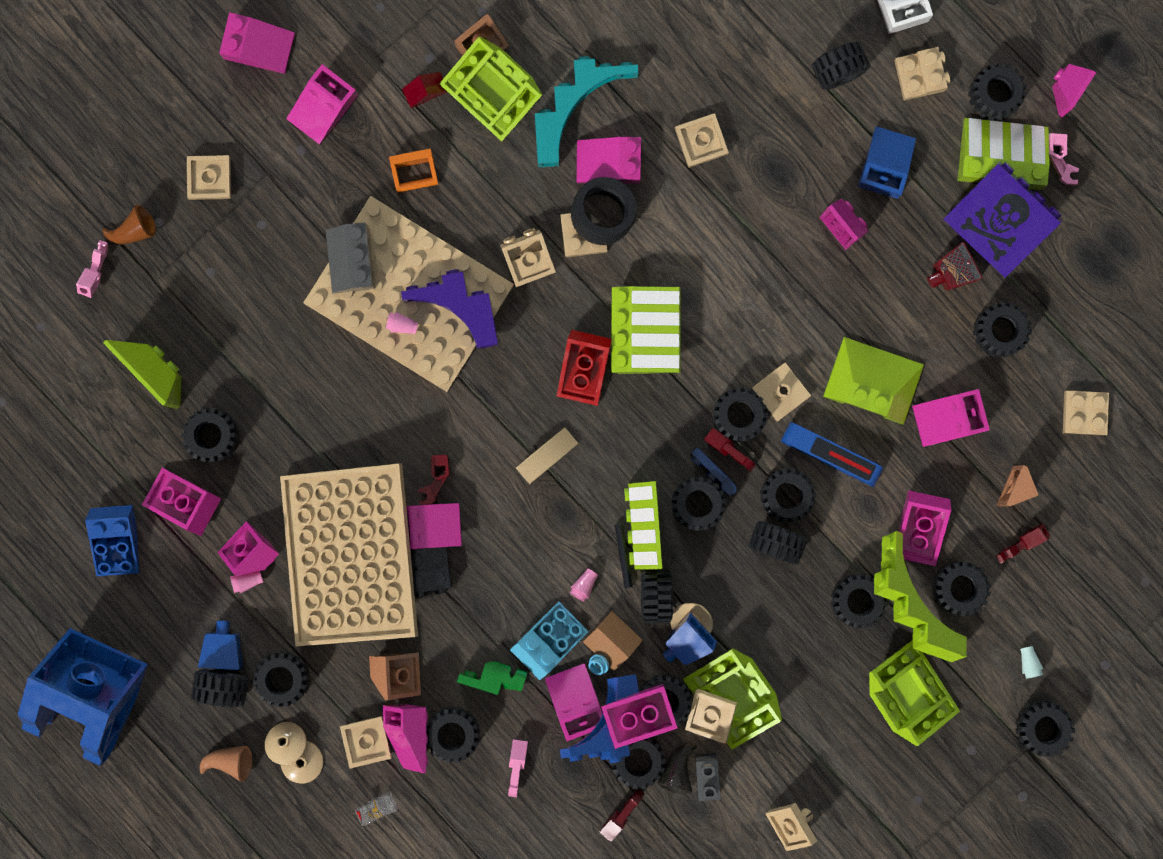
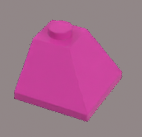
[1052,64,1096,117]
[217,521,279,576]

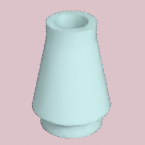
[1020,646,1043,679]

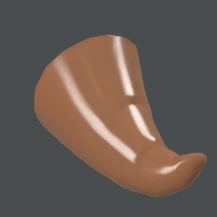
[200,746,253,782]

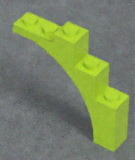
[874,531,967,662]

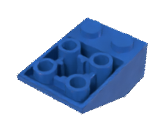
[857,126,916,199]
[85,505,140,576]

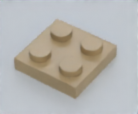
[675,113,729,168]
[187,155,231,200]
[1063,391,1109,435]
[685,689,738,744]
[340,716,392,768]

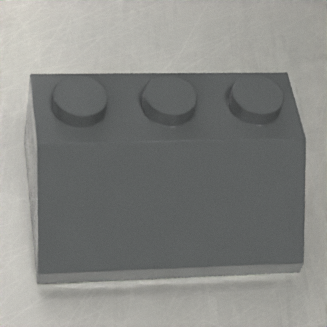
[326,222,375,293]

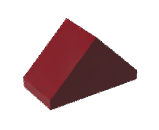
[402,72,447,108]

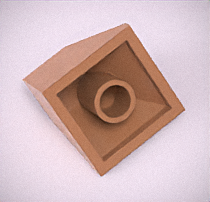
[369,653,421,700]

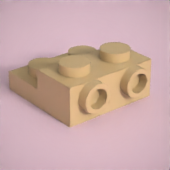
[894,47,950,100]
[500,229,555,287]

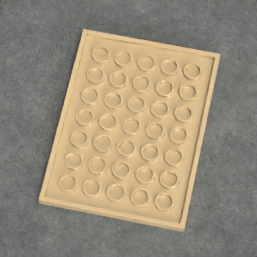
[303,196,514,392]
[280,464,418,646]

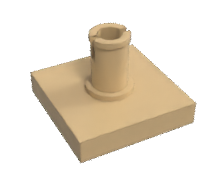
[751,363,811,422]
[765,803,817,851]

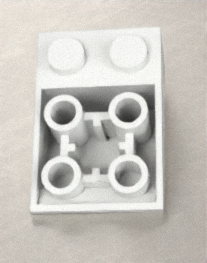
[877,0,933,34]

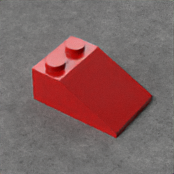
[557,330,612,406]

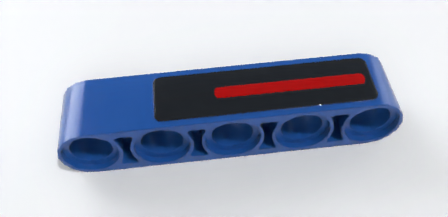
[781,422,883,487]

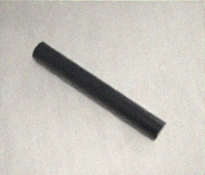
[614,524,633,588]

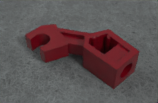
[704,428,756,472]
[418,455,450,505]
[996,523,1051,564]
[599,788,644,842]

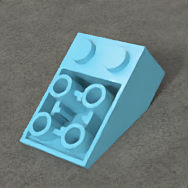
[510,602,588,680]

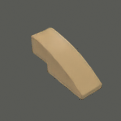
[516,428,579,484]

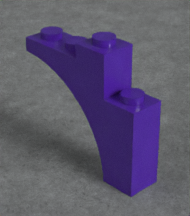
[401,269,498,349]

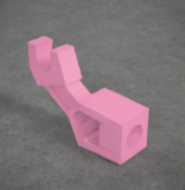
[1049,133,1079,185]
[76,240,108,298]
[508,739,528,797]

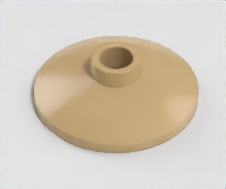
[670,603,713,633]
[265,722,307,765]
[281,741,323,783]

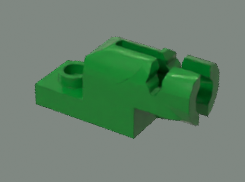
[457,661,527,695]

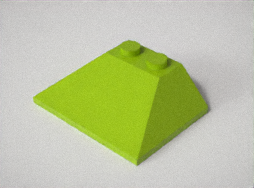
[440,36,542,141]
[823,337,924,425]
[103,340,181,409]
[869,640,960,746]
[683,648,782,750]

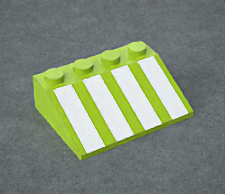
[957,118,1050,190]
[612,286,681,374]
[624,481,662,569]

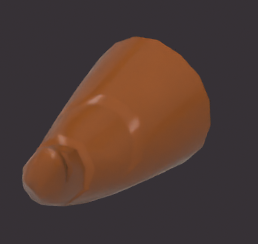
[102,205,156,244]

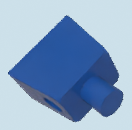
[663,612,717,665]
[198,620,243,670]

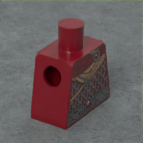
[927,243,983,291]

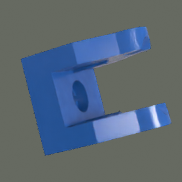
[18,628,148,766]

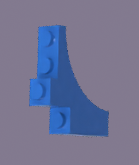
[560,674,639,763]

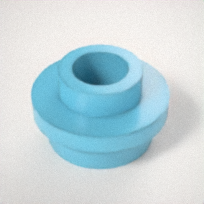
[588,654,609,675]

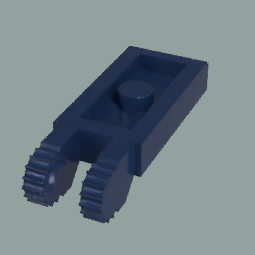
[690,448,737,495]

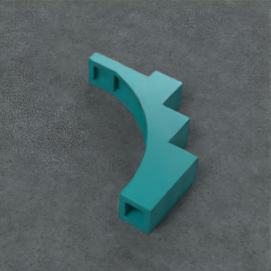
[535,56,638,167]

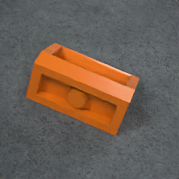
[389,149,438,193]

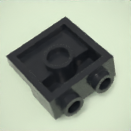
[410,547,452,597]

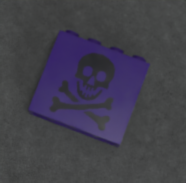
[943,161,1062,277]

